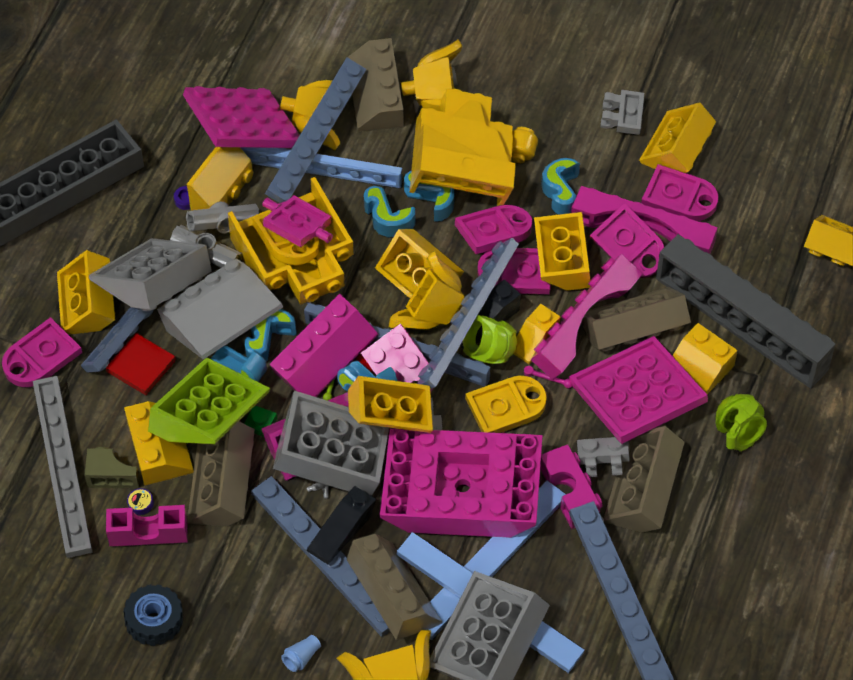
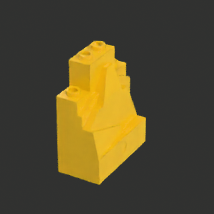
[409,88,516,206]
[228,177,354,305]

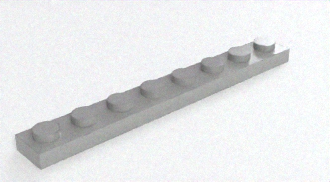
[33,376,93,558]

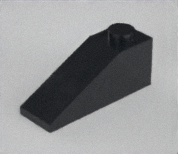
[460,279,521,349]
[307,486,376,565]

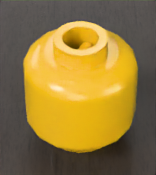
[511,127,538,163]

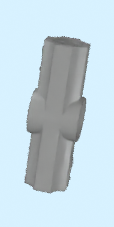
[186,201,259,233]
[170,225,243,268]

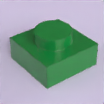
[244,406,277,437]

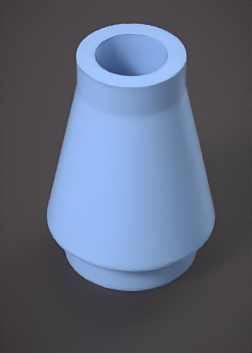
[281,635,321,672]

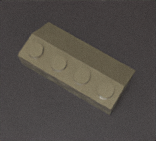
[348,38,404,132]
[581,287,691,351]
[187,421,255,526]
[604,426,684,532]
[347,534,442,640]

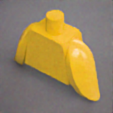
[401,39,463,111]
[280,80,340,150]
[389,251,465,330]
[336,630,431,680]

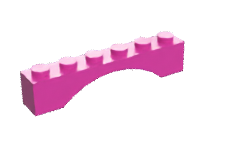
[571,186,718,254]
[530,254,642,379]

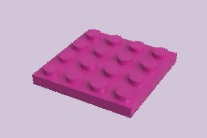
[183,86,300,148]
[569,336,708,444]

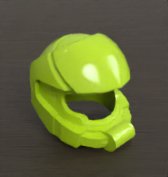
[463,315,517,364]
[715,394,767,452]

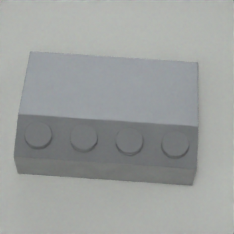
[89,238,212,311]
[157,258,283,359]
[273,391,389,496]
[430,571,550,680]

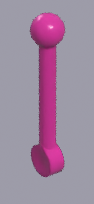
[524,366,572,388]

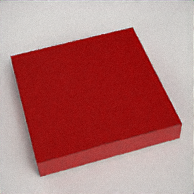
[106,333,176,395]

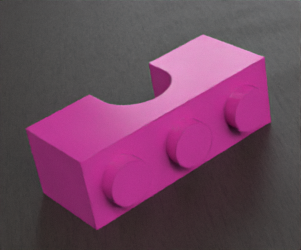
[540,444,602,529]
[106,505,187,546]

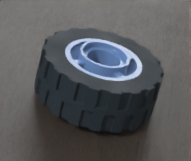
[124,584,183,646]

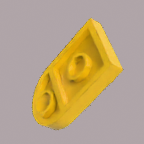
[253,213,319,265]
[465,376,546,433]

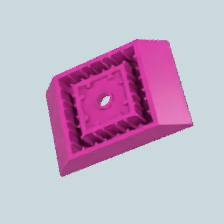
[380,428,542,538]

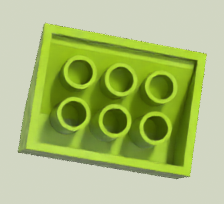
[148,357,270,444]

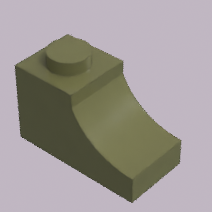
[85,447,139,488]

